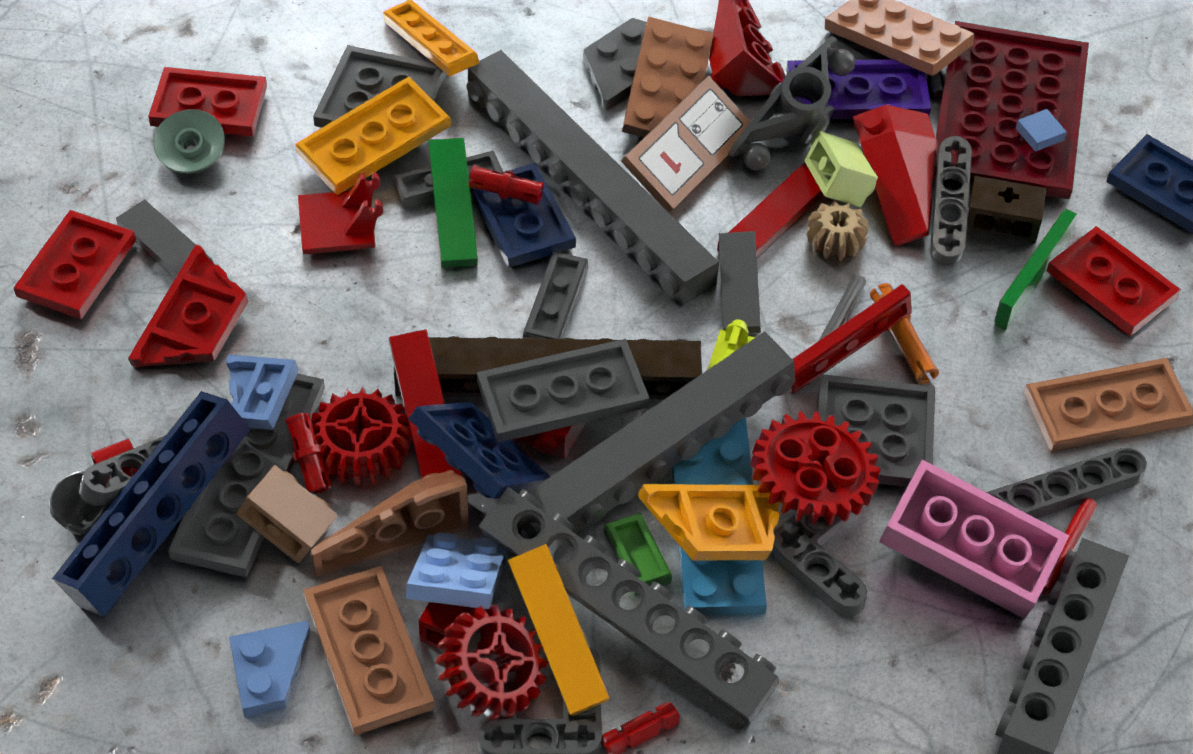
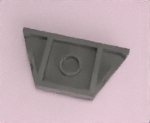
[583,18,646,111]

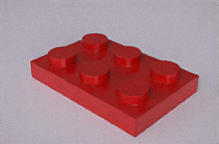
[148,67,267,136]
[13,210,136,320]
[1046,226,1181,336]

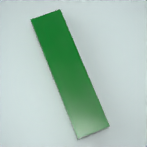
[429,138,478,268]
[994,209,1077,330]

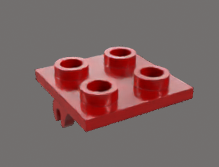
[298,172,383,254]

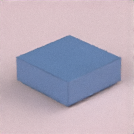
[1016,109,1067,151]

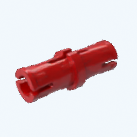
[468,165,544,205]
[285,412,333,494]

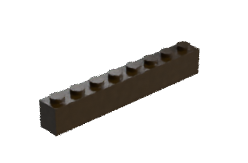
[394,336,702,400]

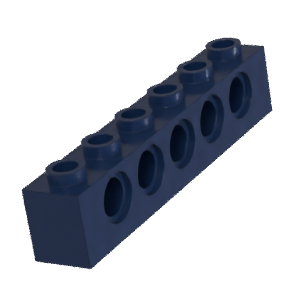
[52,391,250,617]

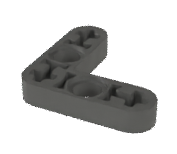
[771,512,868,617]
[477,646,602,754]

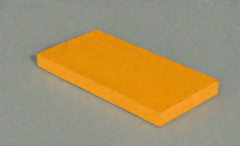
[294,77,451,195]

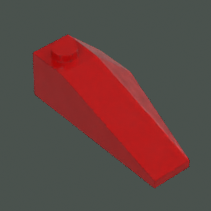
[709,0,786,96]
[853,105,938,247]

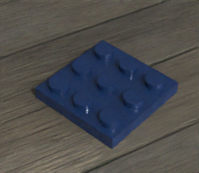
[408,402,551,499]

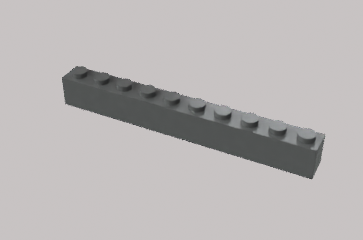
[466,50,719,306]

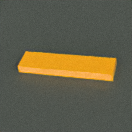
[382,0,479,77]
[508,544,611,716]

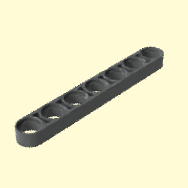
[986,448,1147,518]

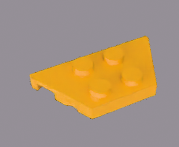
[638,484,780,561]

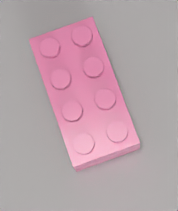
[879,460,1069,619]

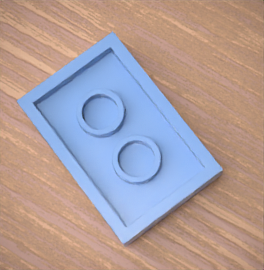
[406,533,507,609]

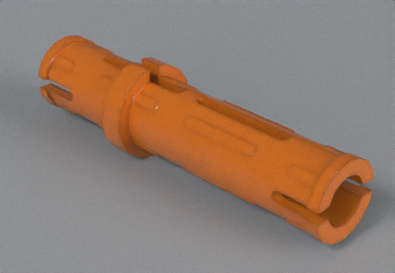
[870,283,939,384]

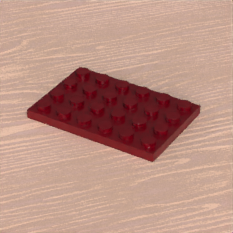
[934,21,1089,199]

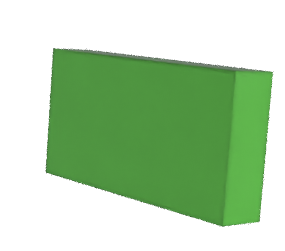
[604,512,672,596]

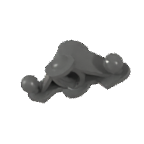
[728,36,855,170]

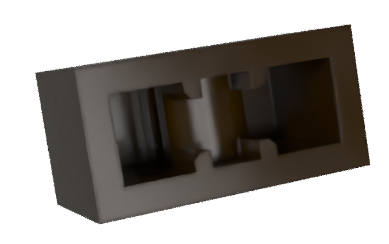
[967,176,1046,244]

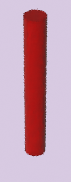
[1041,498,1097,595]

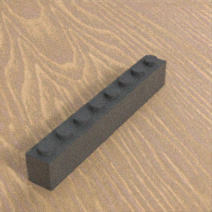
[523,331,795,549]

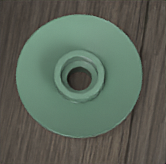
[154,109,225,174]

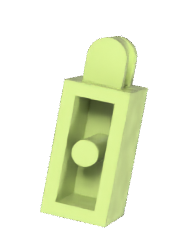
[804,131,878,207]

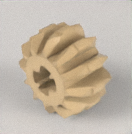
[806,200,869,262]

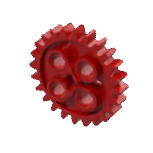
[750,411,881,525]

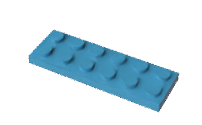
[672,417,767,616]

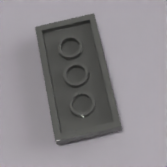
[477,339,649,443]

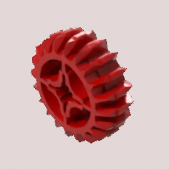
[311,386,412,487]
[435,605,549,720]

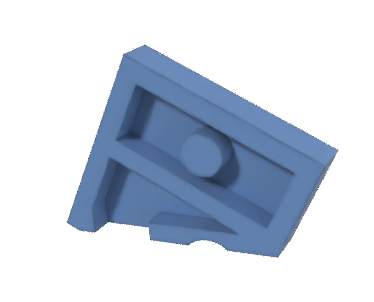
[226,355,299,430]
[229,620,311,717]

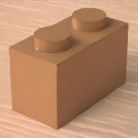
[236,465,338,564]

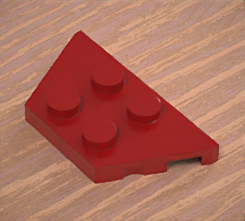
[128,244,249,368]

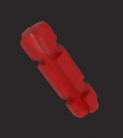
[601,702,680,754]

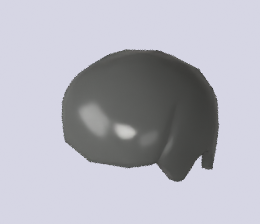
[49,471,111,536]

